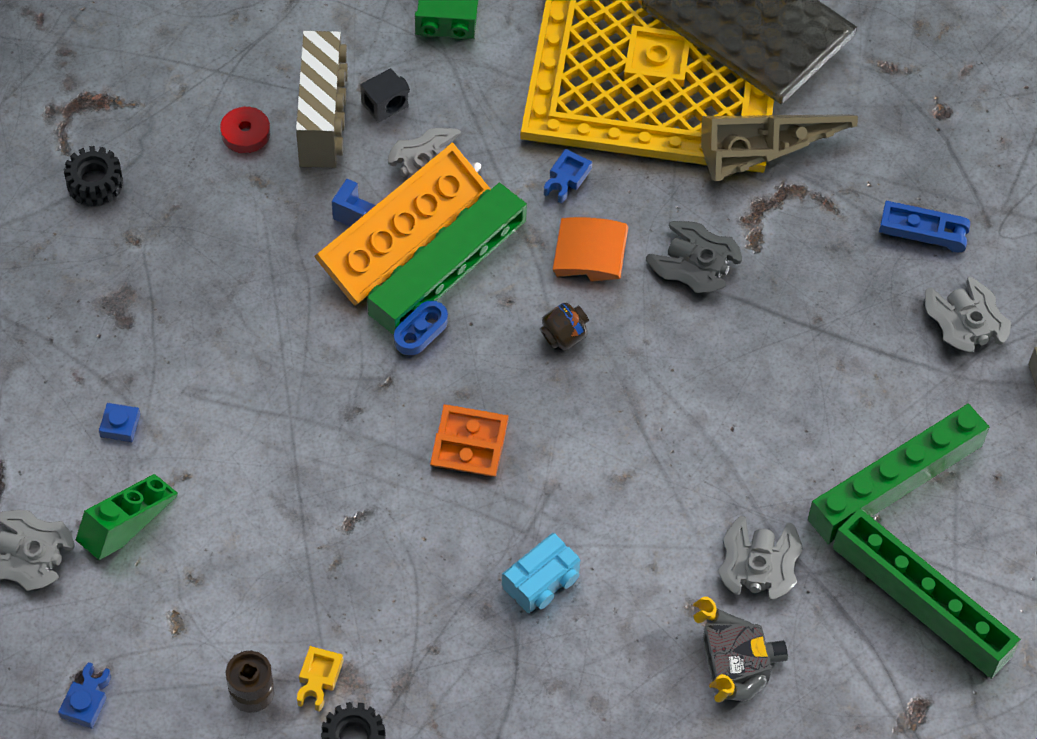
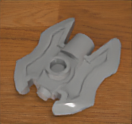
[388,128,481,179]
[925,277,1011,352]
[0,510,74,591]
[717,516,802,600]

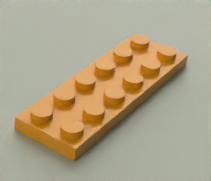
[314,142,491,306]

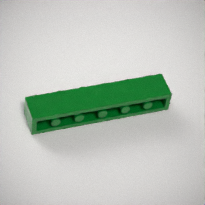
[367,182,527,335]
[807,403,990,544]
[833,508,1021,679]

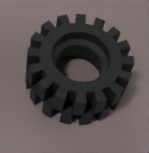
[64,146,123,206]
[321,702,386,739]

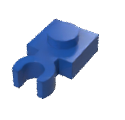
[544,149,592,203]
[58,662,111,729]

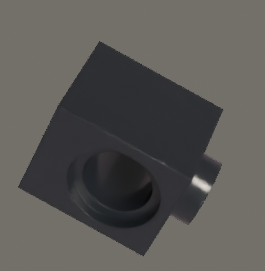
[360,68,410,123]

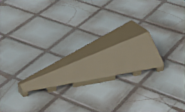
[701,114,858,181]

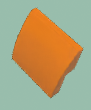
[553,217,628,281]
[430,404,509,477]

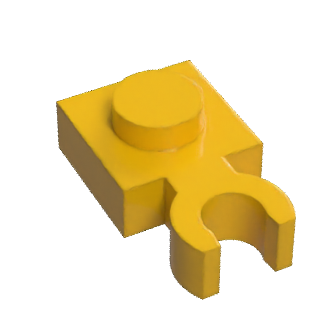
[297,646,344,711]

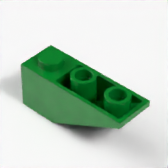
[75,474,178,560]

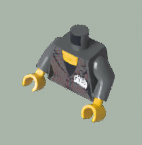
[693,597,788,703]

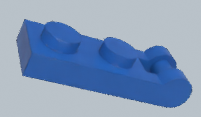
[879,200,971,253]

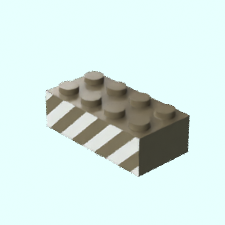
[296,31,348,168]

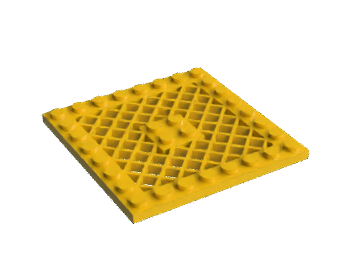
[520,0,787,173]

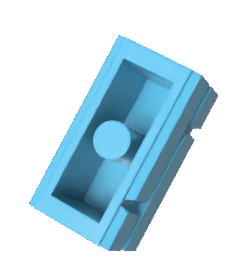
[502,533,581,613]

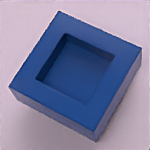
[99,403,141,442]

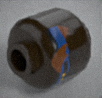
[540,303,589,351]

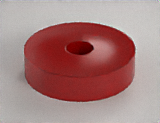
[220,106,270,153]

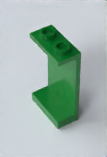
[415,0,478,39]

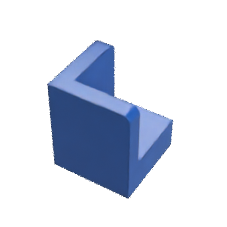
[331,179,375,227]

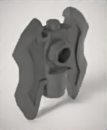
[646,221,742,293]

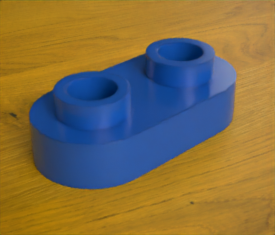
[394,301,448,355]

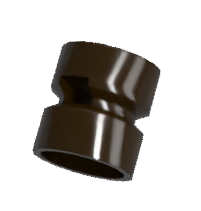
[225,650,275,713]

